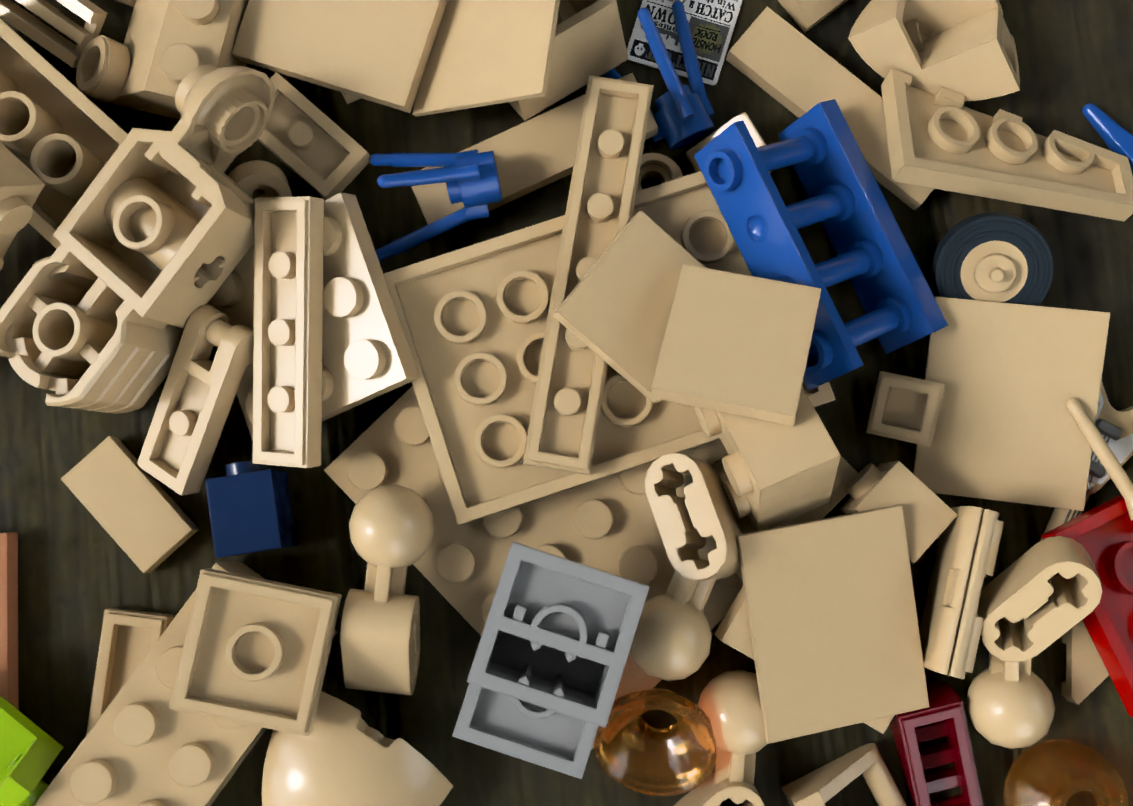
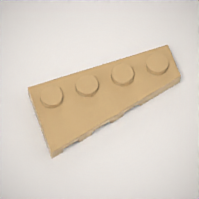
[881,68,1133,222]

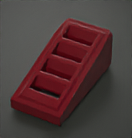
[890,681,983,806]

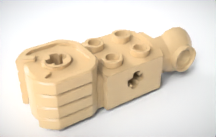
[0,64,275,414]

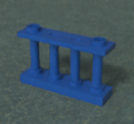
[693,99,948,391]

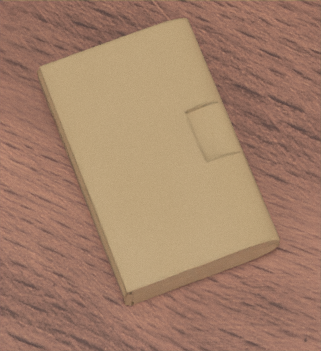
[919,506,1004,679]

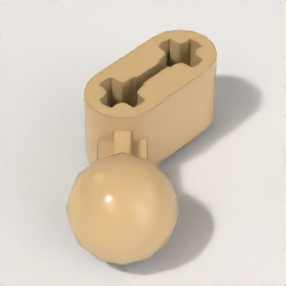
[630,453,742,681]
[340,484,434,695]
[965,536,1102,749]
[674,670,768,806]

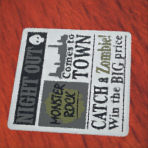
[627,0,742,85]

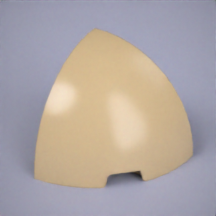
[848,0,1020,101]
[262,691,453,806]

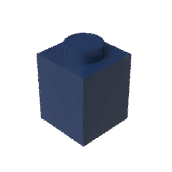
[205,460,297,558]

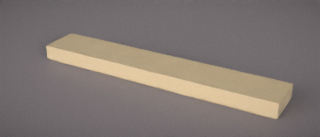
[523,75,654,475]

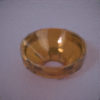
[594,688,717,796]
[1003,739,1129,806]

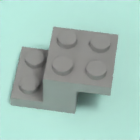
[452,541,649,779]

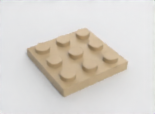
[208,192,420,441]

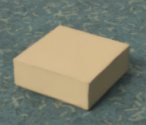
[866,371,946,447]

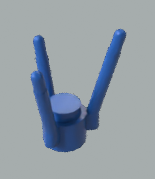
[604,0,715,150]
[369,149,503,262]

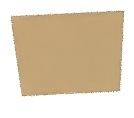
[412,0,560,117]
[913,297,1110,511]
[737,505,929,744]

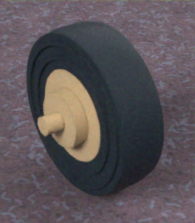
[931,212,1054,306]

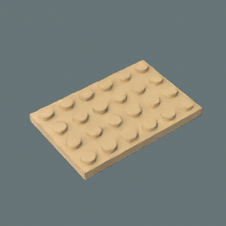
[384,171,836,525]

